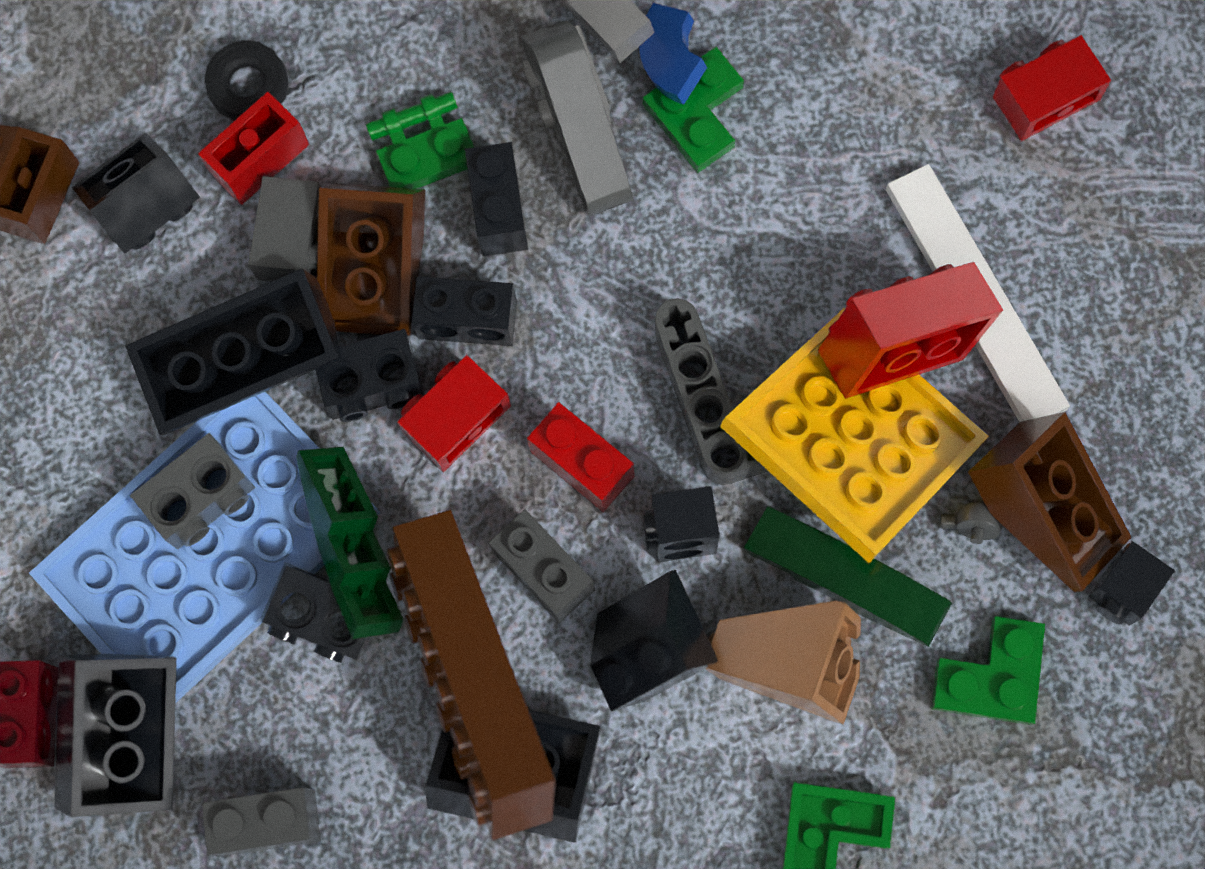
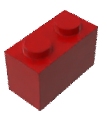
[992,35,1111,142]
[198,92,310,206]
[397,355,511,473]
[527,402,635,513]

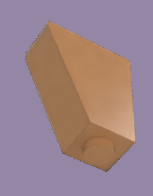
[706,601,861,725]

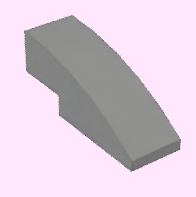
[559,0,654,63]

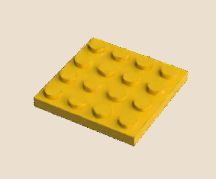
[720,308,989,563]

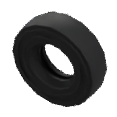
[204,40,289,121]

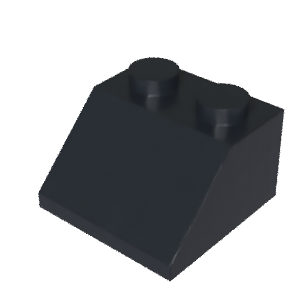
[72,133,200,254]
[590,570,719,712]

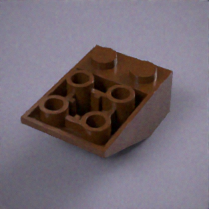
[0,125,80,244]

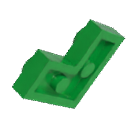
[642,47,744,173]
[931,616,1045,725]
[782,782,896,869]

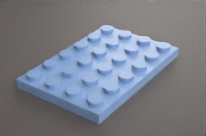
[29,392,380,703]

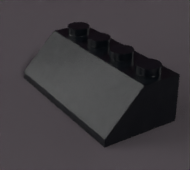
[125,268,341,436]

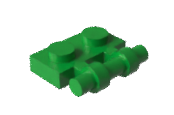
[365,91,474,189]

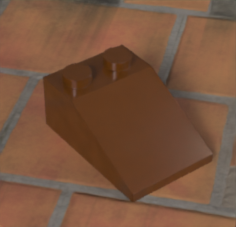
[317,183,426,336]
[968,412,1131,592]

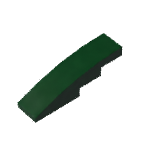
[296,447,404,639]
[744,506,952,647]

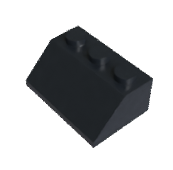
[54,654,177,817]
[425,710,601,843]

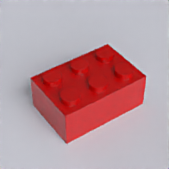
[818,262,1003,399]

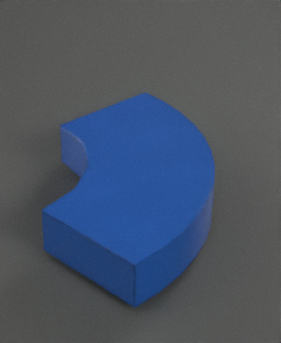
[639,3,707,105]

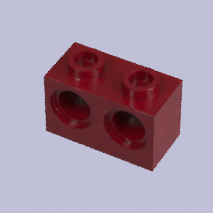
[0,660,58,768]

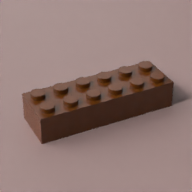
[387,510,555,841]

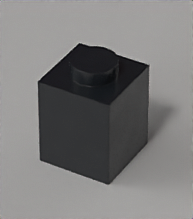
[1088,541,1175,626]

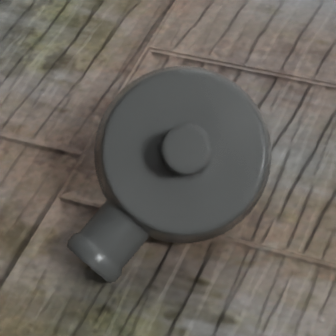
[940,499,1003,544]

